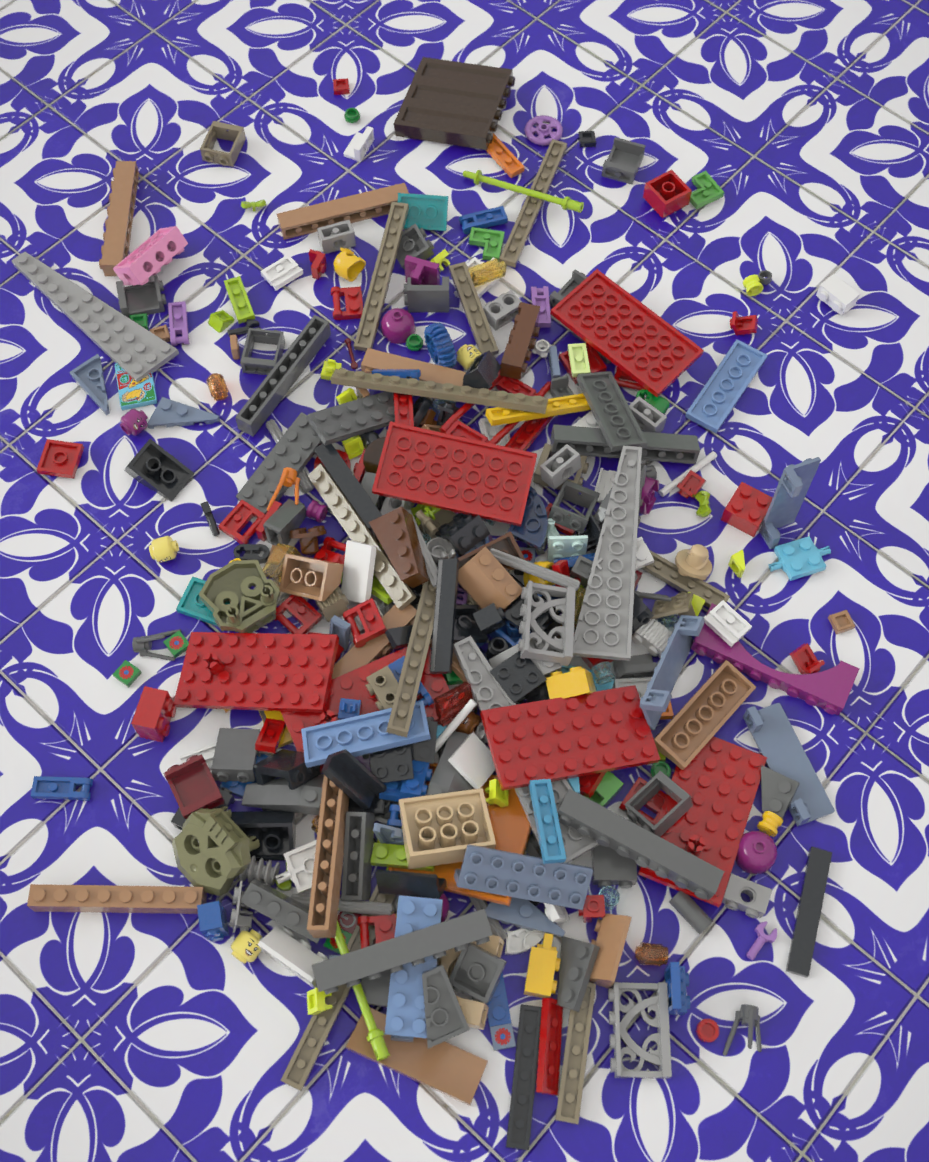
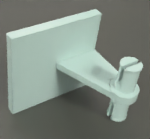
[547,518,588,563]

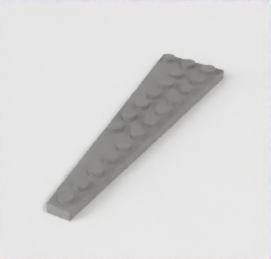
[11,252,179,382]
[573,446,642,661]
[453,636,600,863]

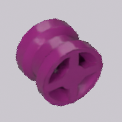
[306,500,328,523]

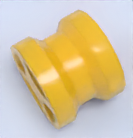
[757,811,783,837]

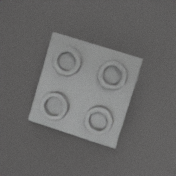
[229,881,253,933]

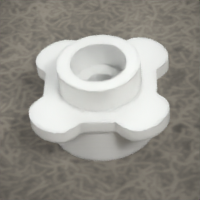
[532,340,552,358]

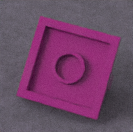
[404,255,440,285]

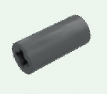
[669,891,713,935]

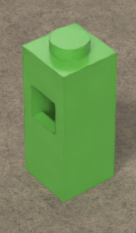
[584,771,624,807]

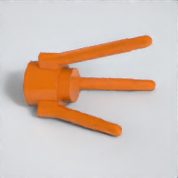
[267,467,300,511]

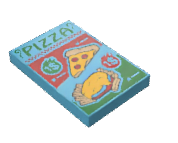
[114,363,158,410]

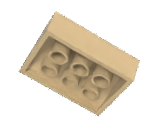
[399,788,496,869]

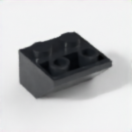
[463,351,501,389]

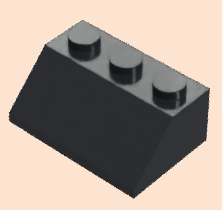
[230,811,296,861]

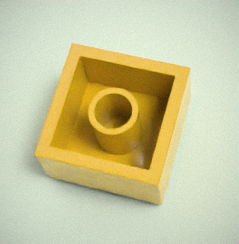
[546,666,596,699]

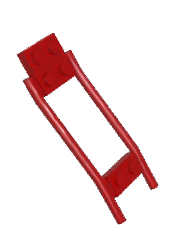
[439,371,551,444]

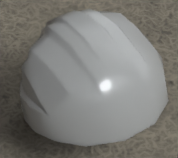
[427,537,456,564]

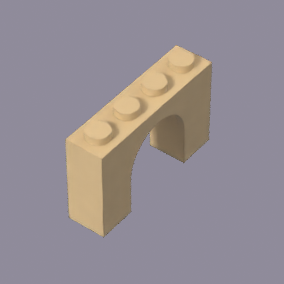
[438,935,504,1030]

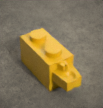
[524,933,561,998]

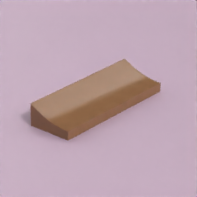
[654,660,756,770]
[346,1008,488,1106]

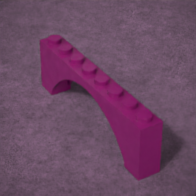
[691,603,859,715]

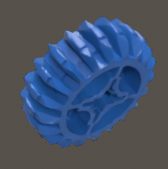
[424,322,457,368]

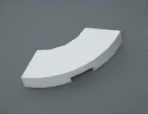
[505,914,546,955]

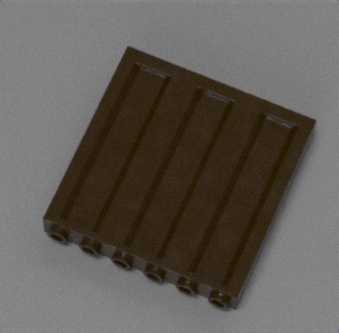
[393,57,515,150]

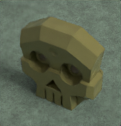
[199,560,281,633]
[172,806,260,896]

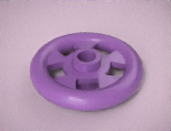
[525,115,563,146]

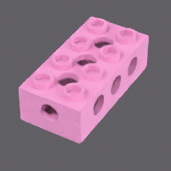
[113,226,188,286]

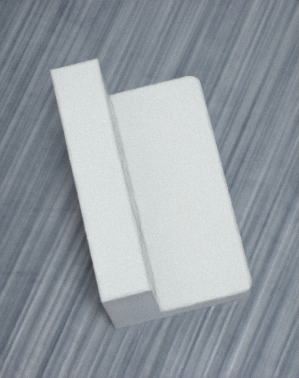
[344,126,374,162]

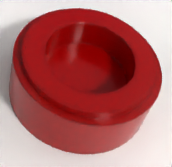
[696,1019,719,1043]

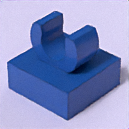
[338,698,361,720]

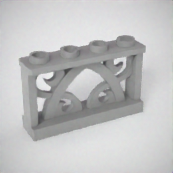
[518,581,576,666]
[608,982,672,1079]

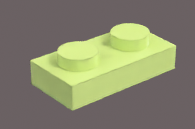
[567,343,590,378]

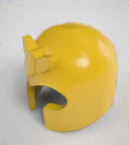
[333,248,366,282]

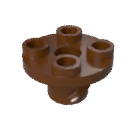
[289,525,327,555]

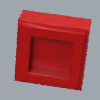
[333,78,350,95]

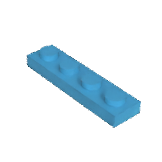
[529,779,566,864]

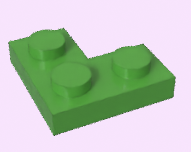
[689,171,724,209]
[469,227,505,262]

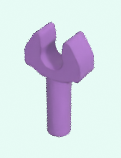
[746,921,777,960]

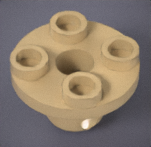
[675,544,712,580]

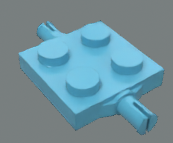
[769,536,831,581]

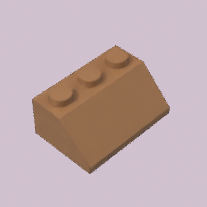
[458,547,522,609]
[279,553,344,602]
[589,914,632,988]

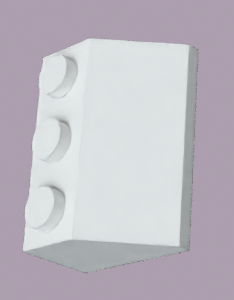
[257,926,329,988]

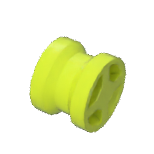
[743,275,763,296]

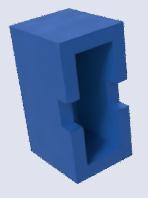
[197,901,229,942]

